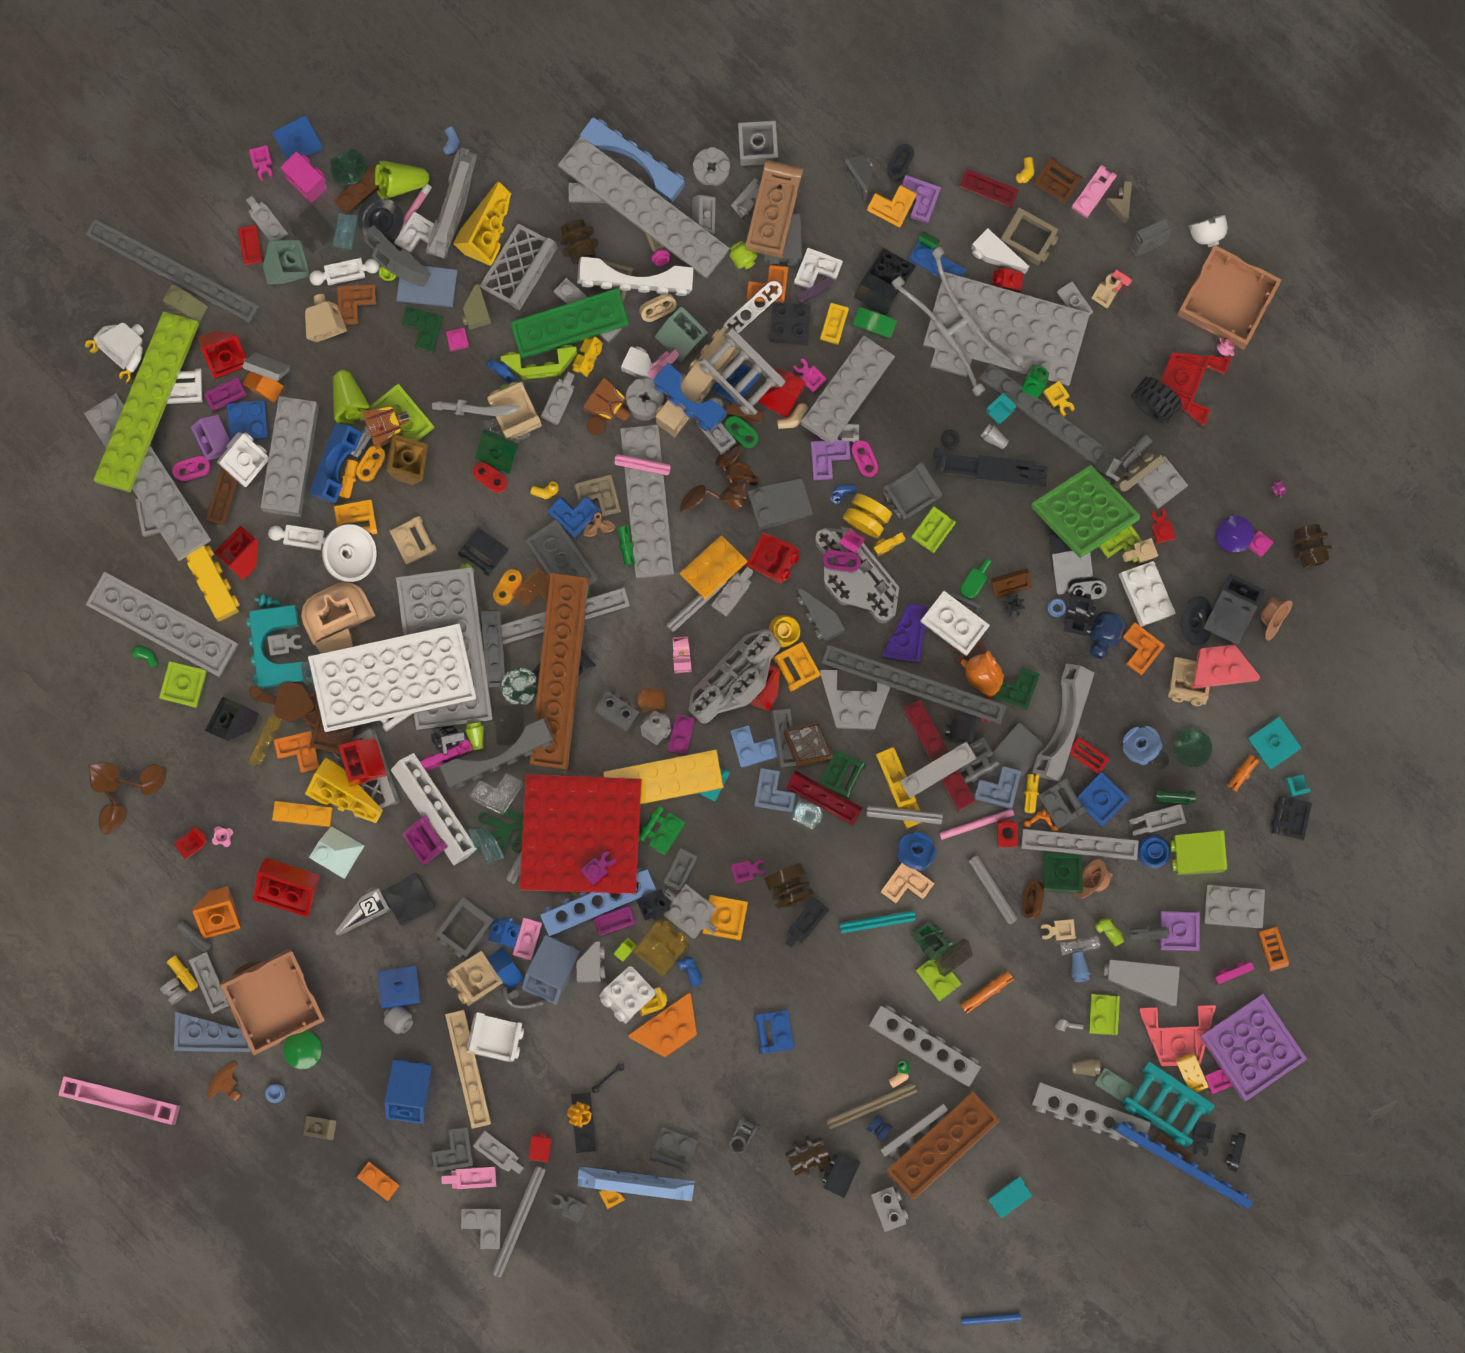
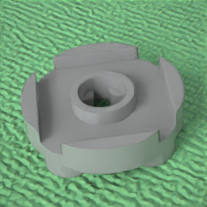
[693,147,730,186]

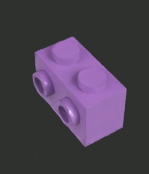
[191,415,230,460]

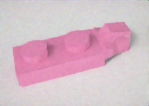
[441,1167,496,1189]

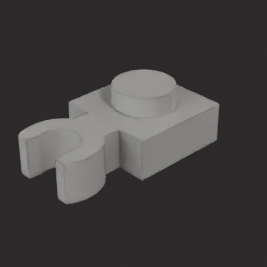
[267,634,302,656]

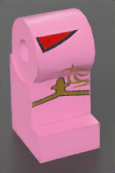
[673,636,692,673]

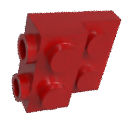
[746,532,800,584]

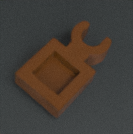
[951,638,986,663]

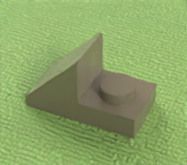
[1106,181,1132,223]
[303,1116,336,1140]

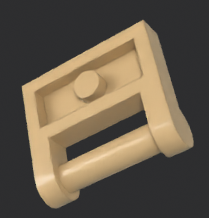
[390,516,437,566]

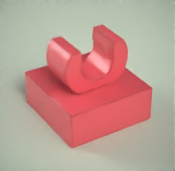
[1113,269,1133,291]

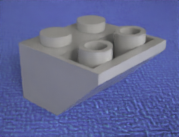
[576,942,605,983]

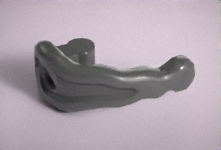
[502,986,545,1009]

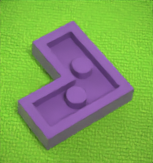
[902,175,941,224]
[811,440,850,481]

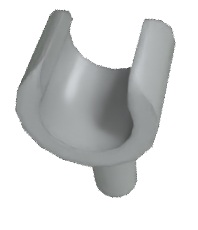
[1055,1019,1084,1032]

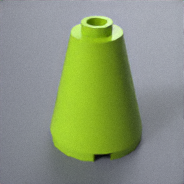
[375,161,429,199]
[333,370,371,425]

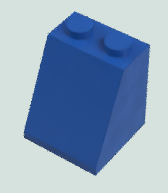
[385,1059,432,1124]

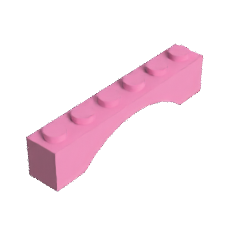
[59,1076,180,1125]

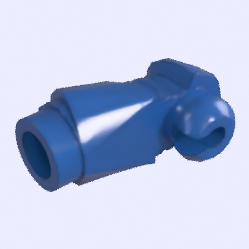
[677,957,702,987]

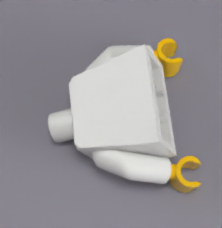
[85,323,144,383]

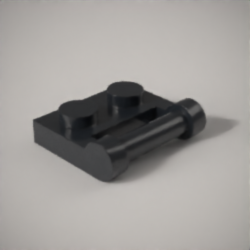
[458,527,509,577]

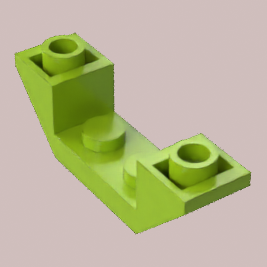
[501,345,577,380]

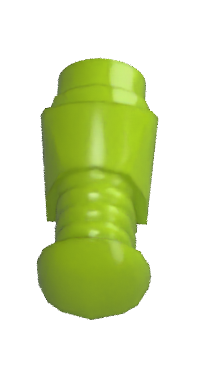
[1095,918,1125,946]

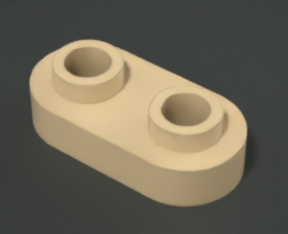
[639,294,677,322]

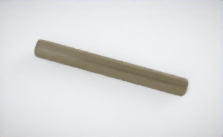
[826,1083,917,1129]

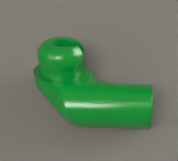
[131,646,158,668]

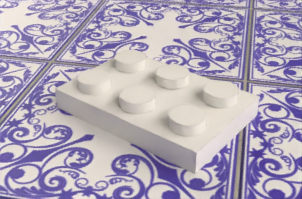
[1118,561,1176,627]
[920,591,990,656]

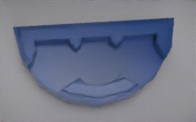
[486,359,519,384]

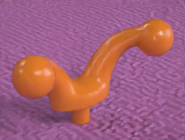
[1023,810,1059,832]

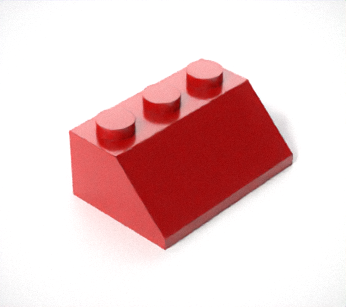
[253,858,320,917]

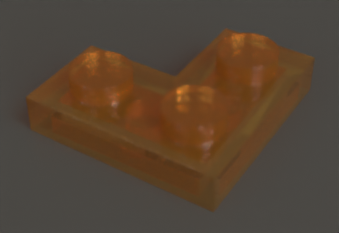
[511,567,550,608]

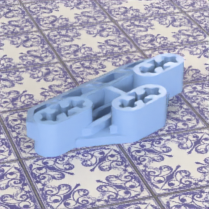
[577,1166,695,1201]

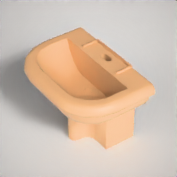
[301,582,376,645]

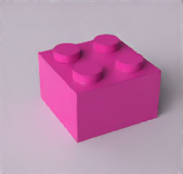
[280,152,327,203]

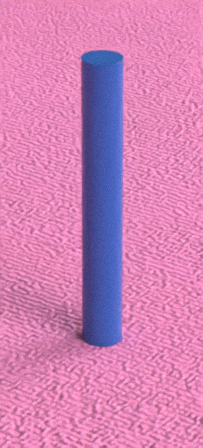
[961,1313,1021,1325]

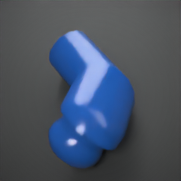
[830,484,856,504]

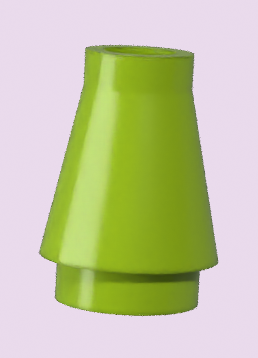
[465,722,484,750]

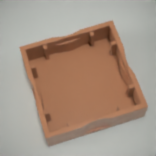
[1177,245,1282,350]
[219,949,325,1055]

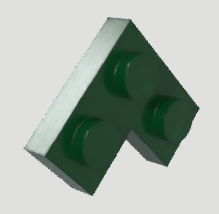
[401,306,443,353]
[991,667,1040,711]

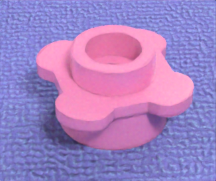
[1217,337,1235,357]
[212,826,233,847]

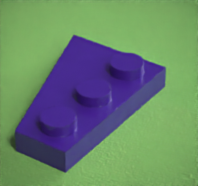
[881,604,928,664]

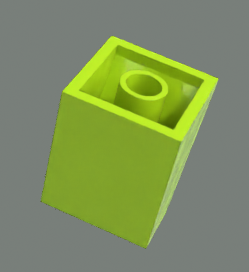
[1170,831,1227,875]

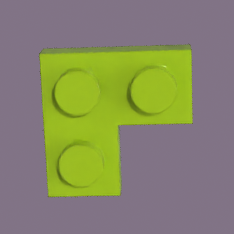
[1099,526,1142,563]

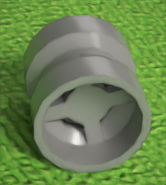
[160,978,187,1005]

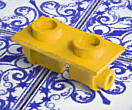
[572,336,603,377]

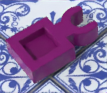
[580,851,616,886]
[731,860,766,884]

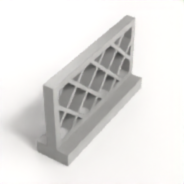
[480,224,558,311]
[332,729,400,818]

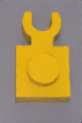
[1043,381,1074,417]
[873,532,906,557]

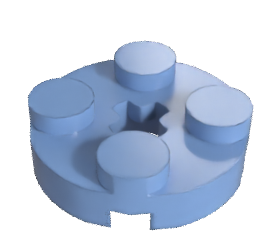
[1123,726,1163,765]

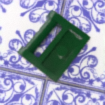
[819,749,866,799]
[1153,789,1196,806]

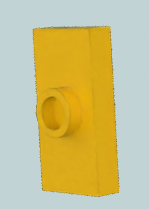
[1176,1052,1209,1092]

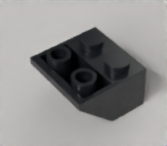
[821,1152,861,1198]

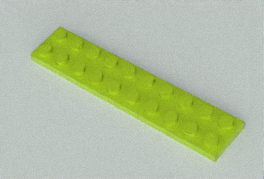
[94,312,199,492]

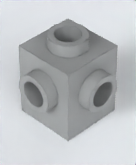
[640,710,671,745]

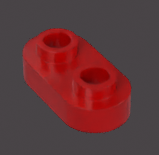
[473,462,507,494]

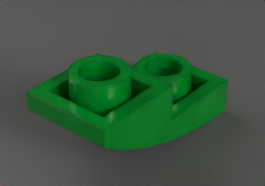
[853,307,897,338]

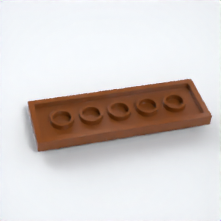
[887,1092,1000,1201]

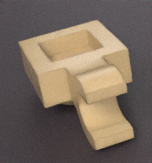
[1122,538,1158,563]

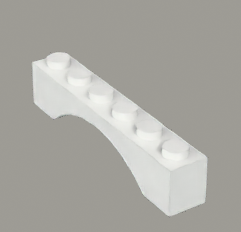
[577,257,693,296]

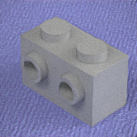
[871,1187,909,1232]

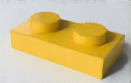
[820,303,849,345]

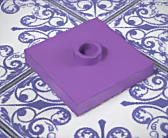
[1160,911,1200,951]

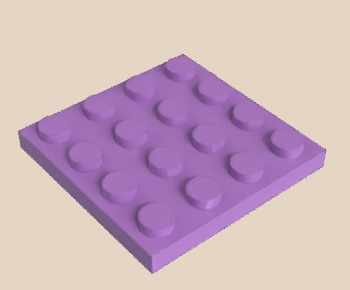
[1200,994,1307,1102]

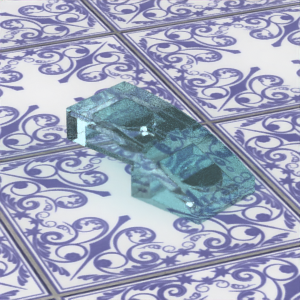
[468,825,504,864]

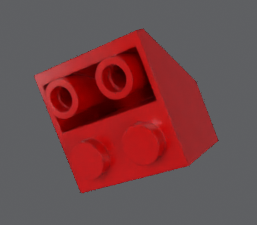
[338,739,387,787]

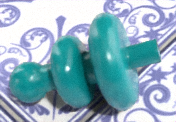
[254,593,280,608]

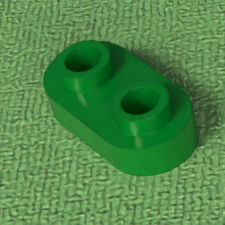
[725,416,758,448]

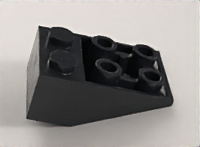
[854,248,916,316]
[1203,573,1265,646]

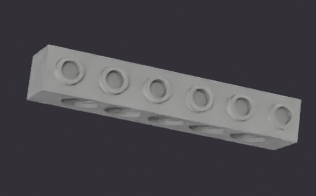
[869,1005,981,1087]
[1031,1083,1151,1147]

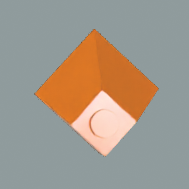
[192,886,241,939]

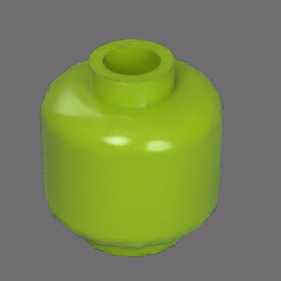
[729,241,757,270]

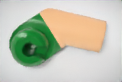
[888,1060,910,1088]

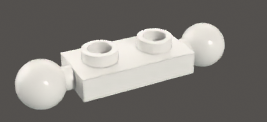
[309,258,380,286]
[268,525,326,551]

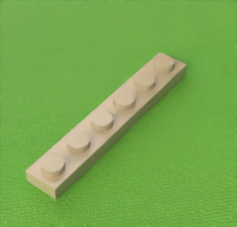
[445,1010,491,1129]

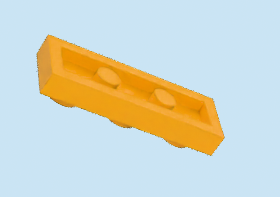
[272,801,333,827]

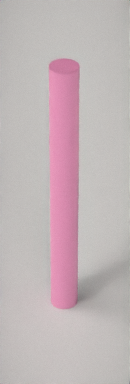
[939,809,1014,840]

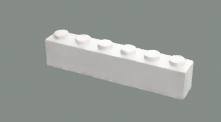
[391,753,477,865]

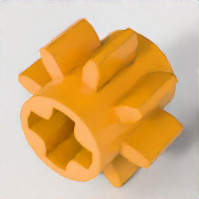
[567,1102,592,1127]

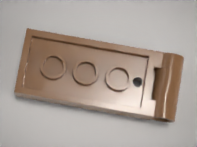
[745,160,803,258]

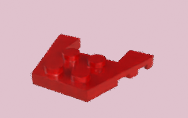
[1161,353,1231,426]

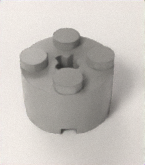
[626,378,664,421]

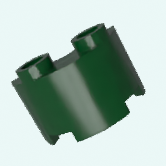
[910,921,954,962]

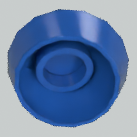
[1137,835,1171,868]

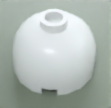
[1188,215,1228,247]

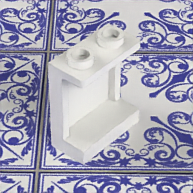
[466,1012,524,1062]

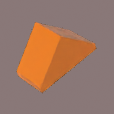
[242,371,284,403]

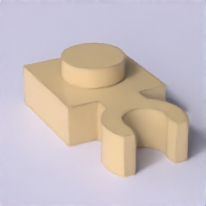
[1092,273,1122,308]
[1041,919,1076,941]

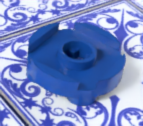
[897,832,937,871]

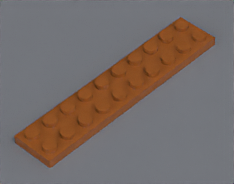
[530,573,589,769]

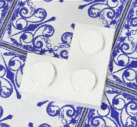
[394,212,434,254]
[794,248,843,290]

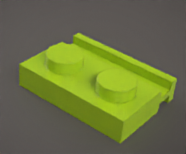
[911,507,956,554]
[916,956,961,1001]
[1089,994,1120,1035]

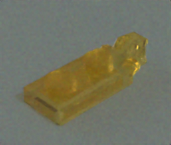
[249,715,281,767]

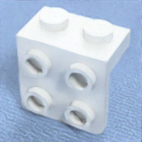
[599,967,656,1024]

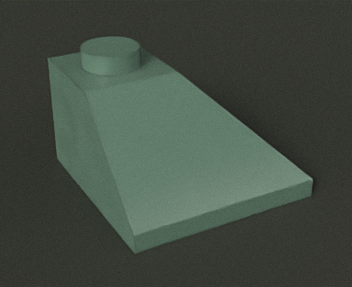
[263,240,310,284]

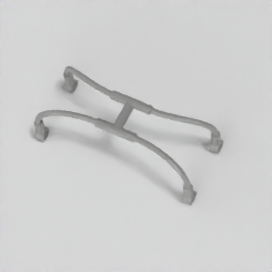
[892,246,1026,396]

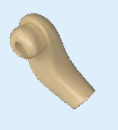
[777,403,808,429]

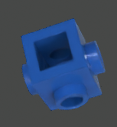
[488,917,521,948]

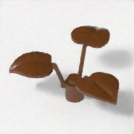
[680,443,747,512]
[88,762,166,835]

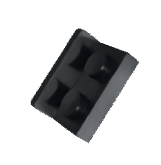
[431,724,465,755]

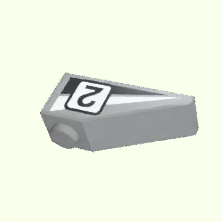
[335,887,391,936]

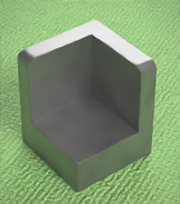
[1094,452,1121,482]

